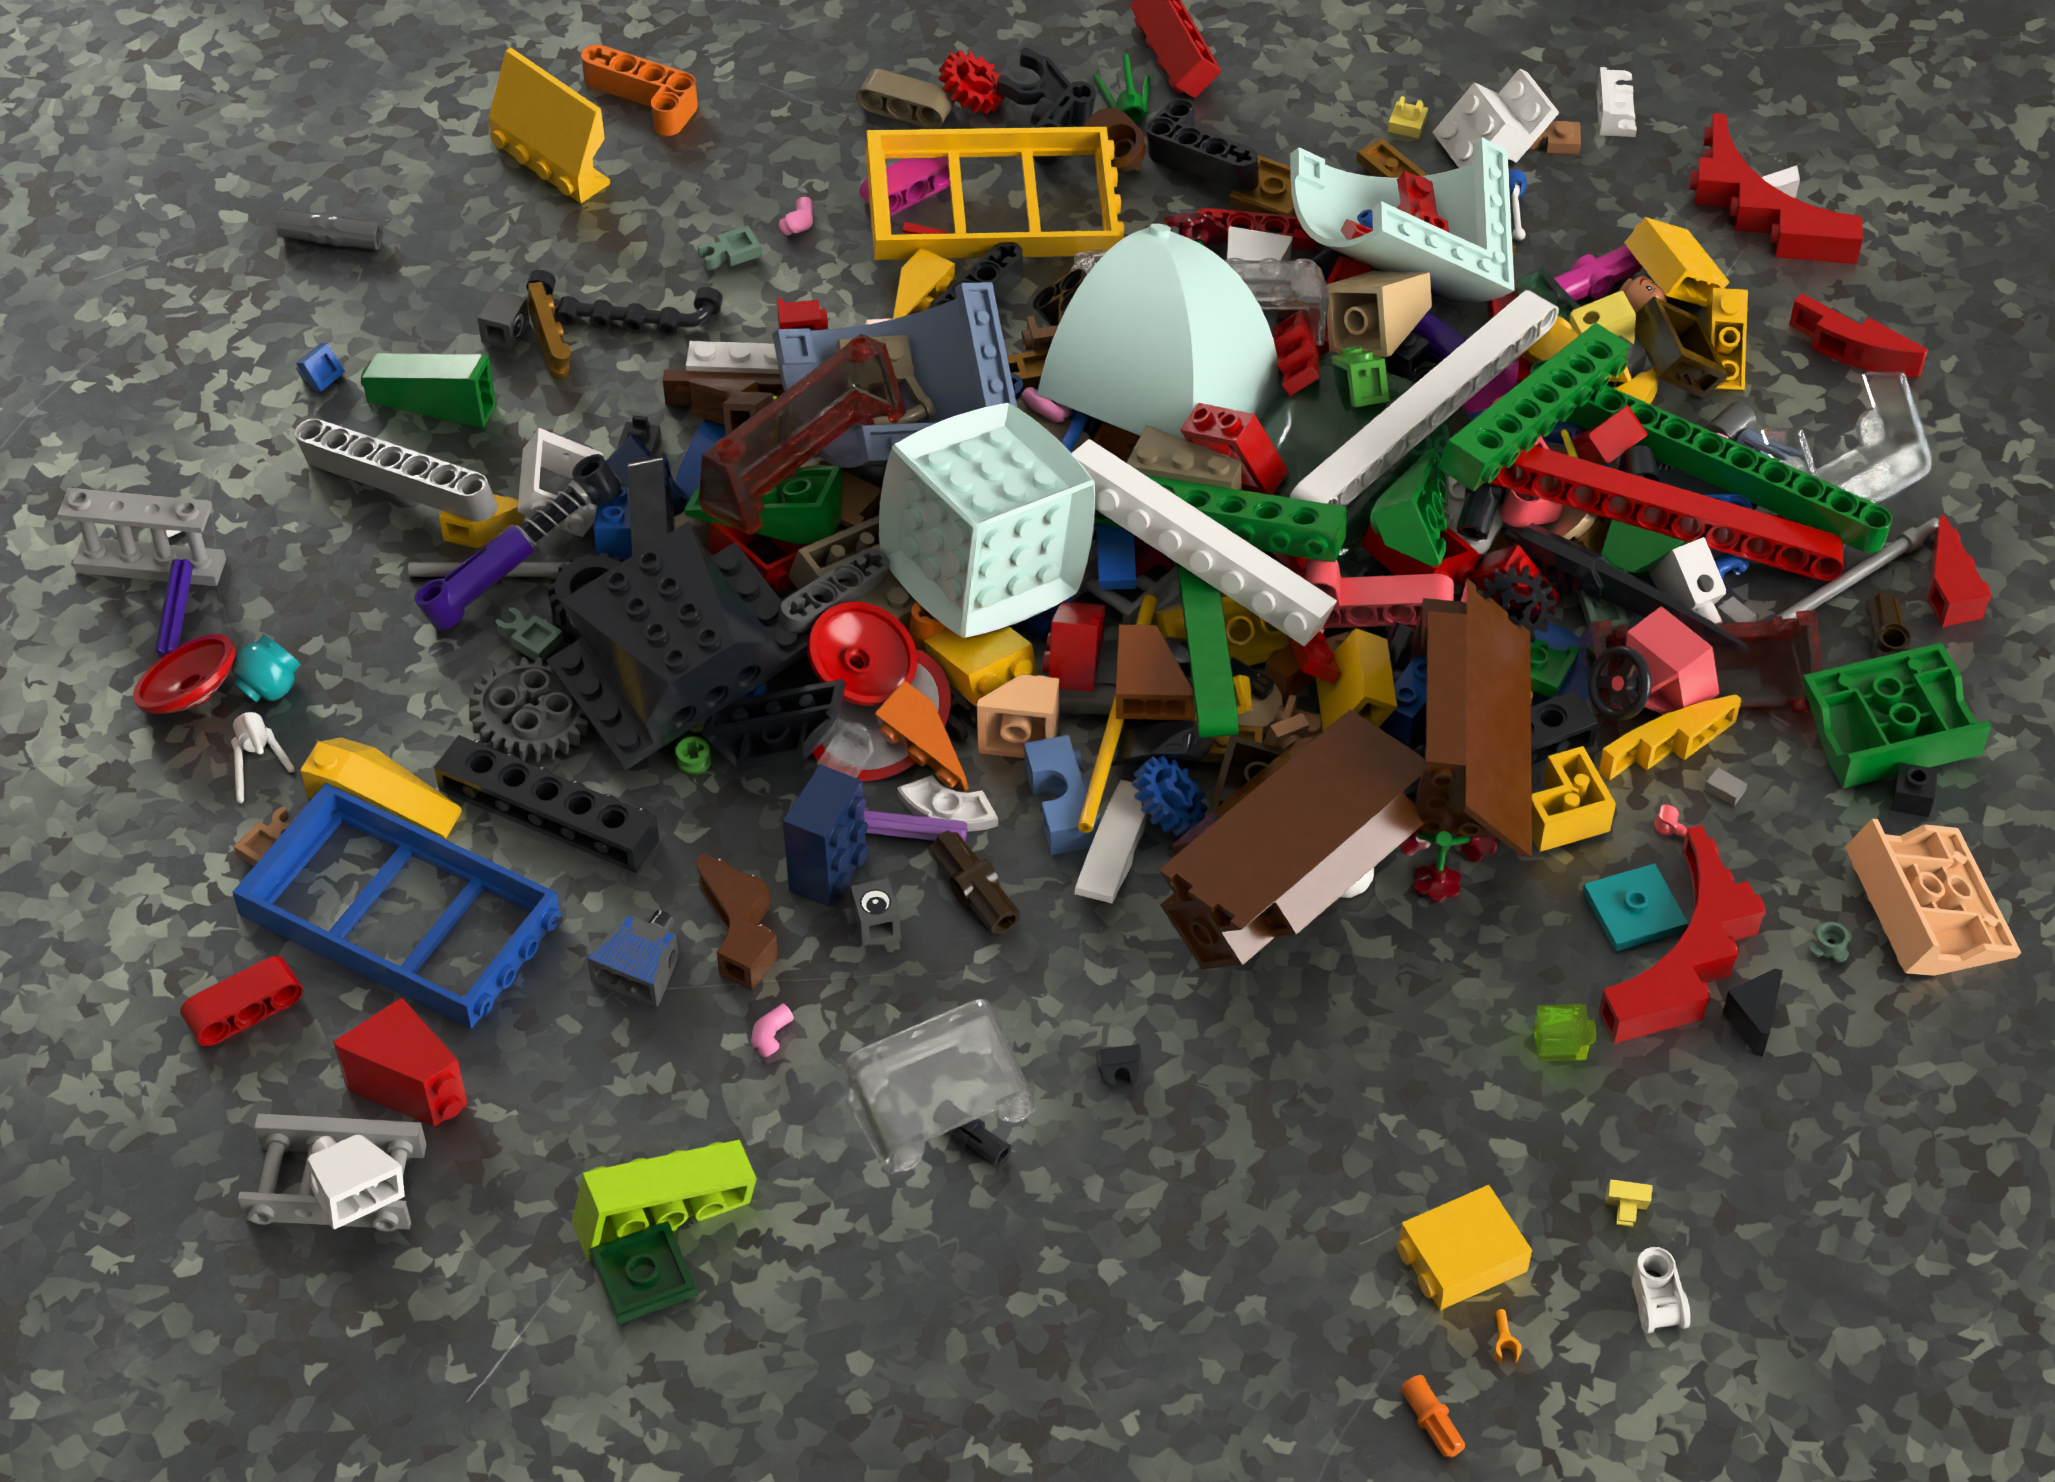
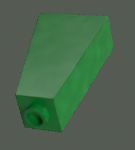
[361,353,497,429]

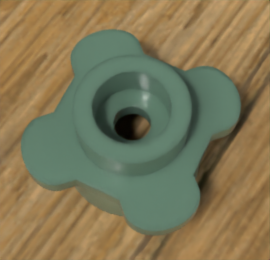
[1809,922,1852,962]

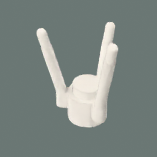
[231,712,295,804]

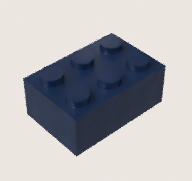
[783,764,869,907]

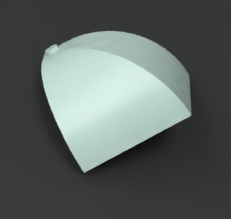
[1290,138,1514,302]
[1037,224,1279,440]

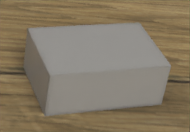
[1717,597,1757,635]
[1704,768,1747,806]

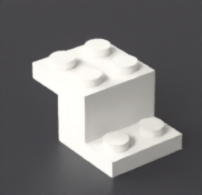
[1432,69,1559,168]

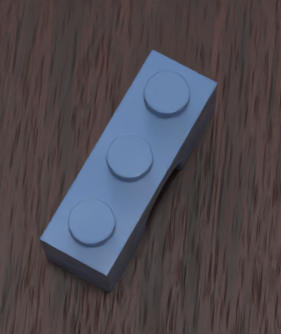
[1024,735,1101,855]

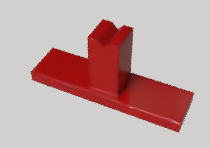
[902,222,947,234]

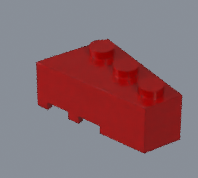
[1043,602,1106,692]

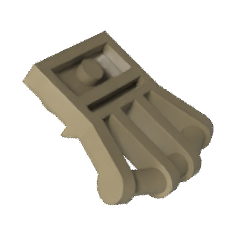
[835,335,936,427]

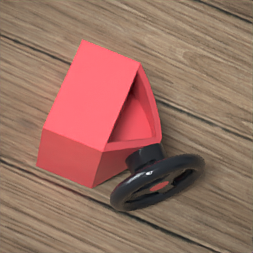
[1588,606,1719,721]

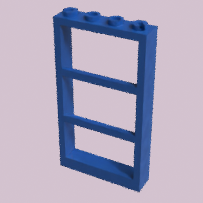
[232,783,561,1029]

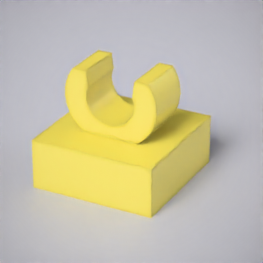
[1388,96,1429,139]
[1605,1179,1653,1227]

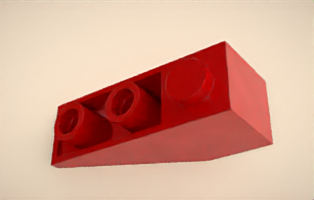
[1927,515,1991,627]

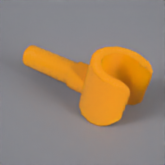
[1493,1309,1522,1364]

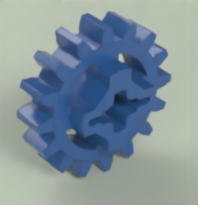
[1132,756,1208,837]

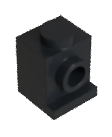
[1385,331,1430,382]

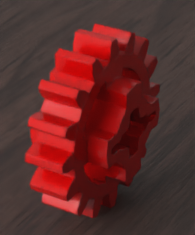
[938,50,1005,114]

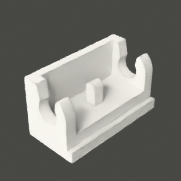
[1596,67,1637,137]

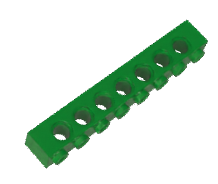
[1437,322,1631,492]
[1094,475,1347,563]

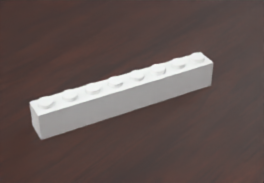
[1072,439,1337,647]

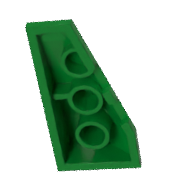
[1370,447,1449,567]
[684,465,843,544]

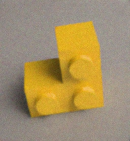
[1532,746,1616,852]

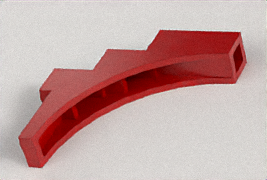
[1689,113,1863,264]
[1599,825,1765,1044]

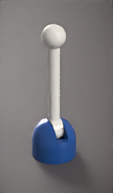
[1508,170,1527,241]

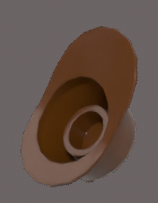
[1084,107,1146,173]

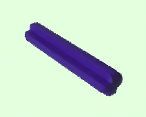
[155,559,193,658]

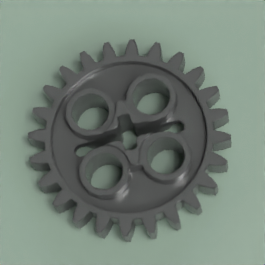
[469,657,591,763]

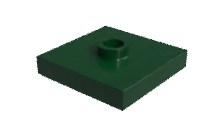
[589,1221,698,1325]

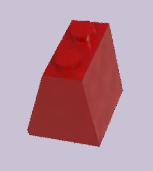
[333,997,468,1127]

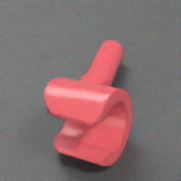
[1654,805,1687,838]

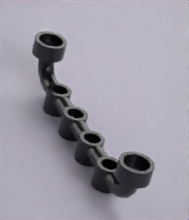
[526,270,723,336]

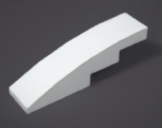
[1074,780,1149,904]

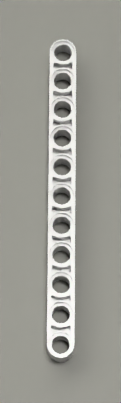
[1290,290,1559,506]

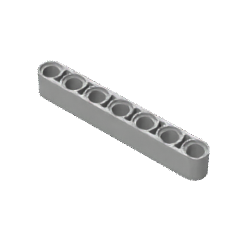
[294,419,498,522]

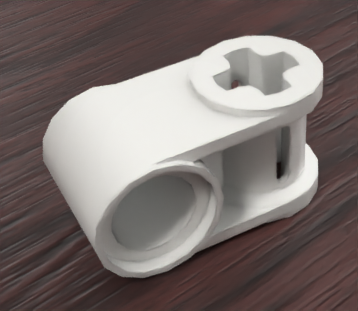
[1632,1247,1690,1334]

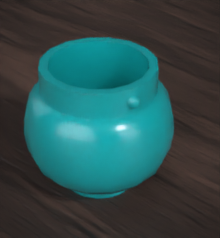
[232,634,301,703]

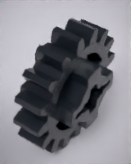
[1476,564,1556,642]

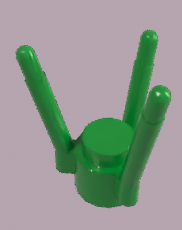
[1093,54,1150,123]

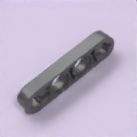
[778,549,890,634]

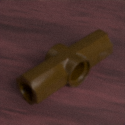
[1865,593,1911,659]
[929,830,1020,935]

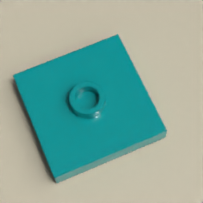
[1582,863,1689,952]

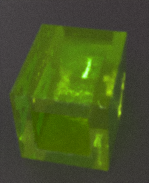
[1533,1004,1596,1061]

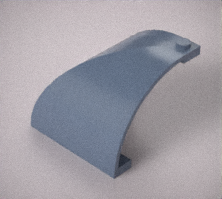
[772,282,1017,468]

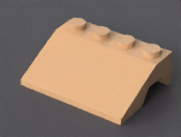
[1845,819,2021,976]

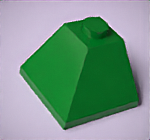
[1601,520,1690,574]

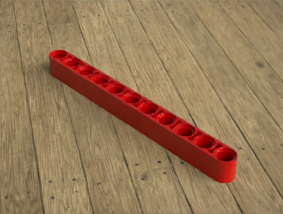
[1491,445,1844,581]

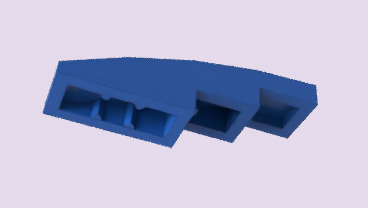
[1096,524,1136,590]

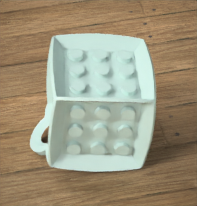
[879,403,1095,638]

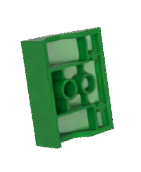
[1802,642,1991,788]

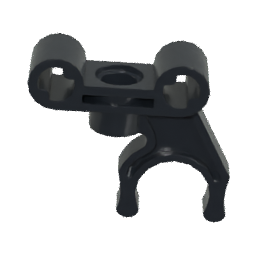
[996,48,1096,164]

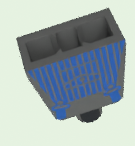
[587,910,679,1007]

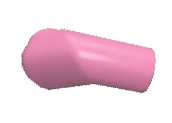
[751,1003,794,1057]

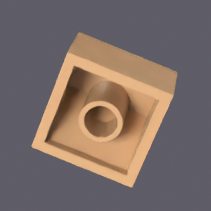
[977,675,1059,758]

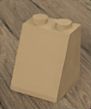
[1324,271,1432,357]

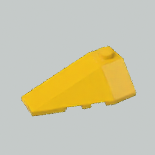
[300,737,462,840]

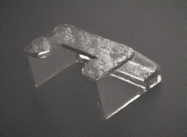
[1224,258,1330,345]

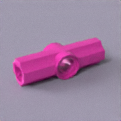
[1542,245,1642,308]

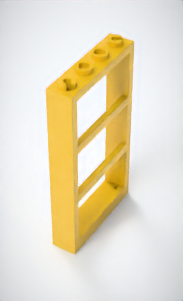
[865,127,1124,260]

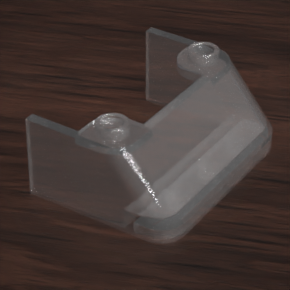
[1761,372,1932,504]

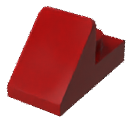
[1571,405,1648,465]

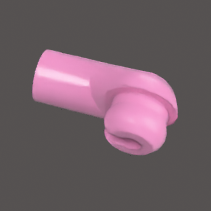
[779,197,813,236]
[1021,387,1072,423]

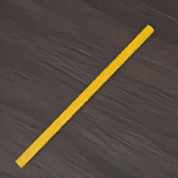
[1077,595,1158,833]

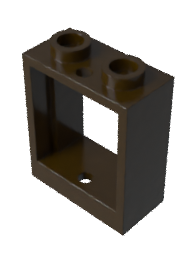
[1635,296,1728,399]

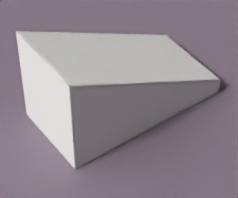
[1761,165,1800,198]

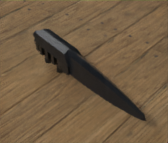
[1503,523,1748,652]

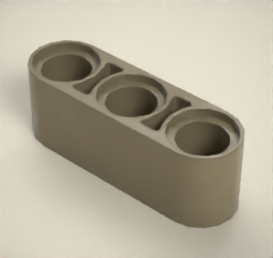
[856,69,955,129]

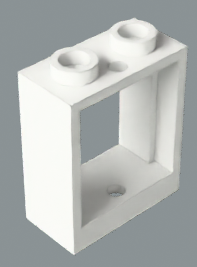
[517,428,603,537]

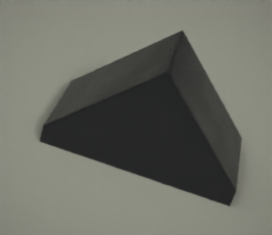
[1722,969,1783,1057]

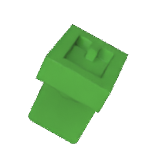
[1331,346,1390,407]

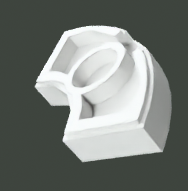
[897,775,998,832]

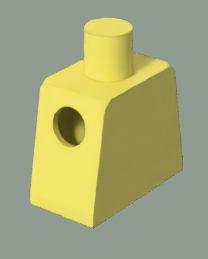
[1570,291,1636,344]

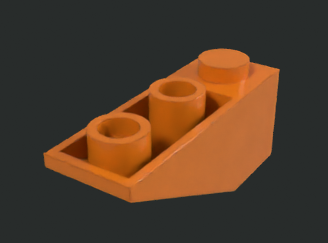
[875,680,969,793]

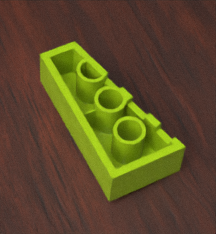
[572,1139,757,1262]

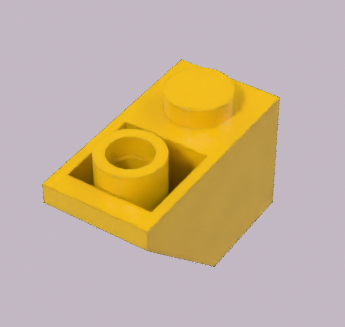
[439,494,526,548]

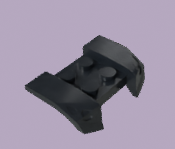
[1111,637,1216,766]

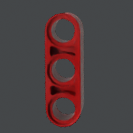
[180,956,303,1046]

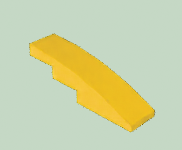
[1598,694,1741,781]

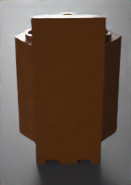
[1412,578,1532,857]
[1158,709,1425,969]

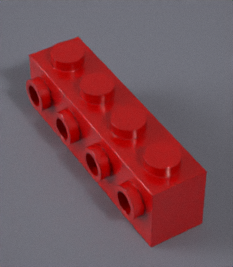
[1129,0,1222,98]

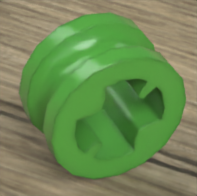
[676,737,711,775]

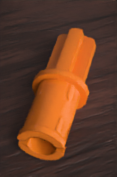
[1400,1375,1465,1458]

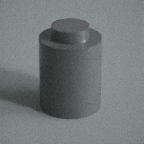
[1704,402,1757,442]

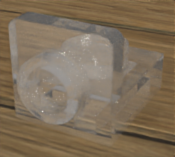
[817,719,875,778]

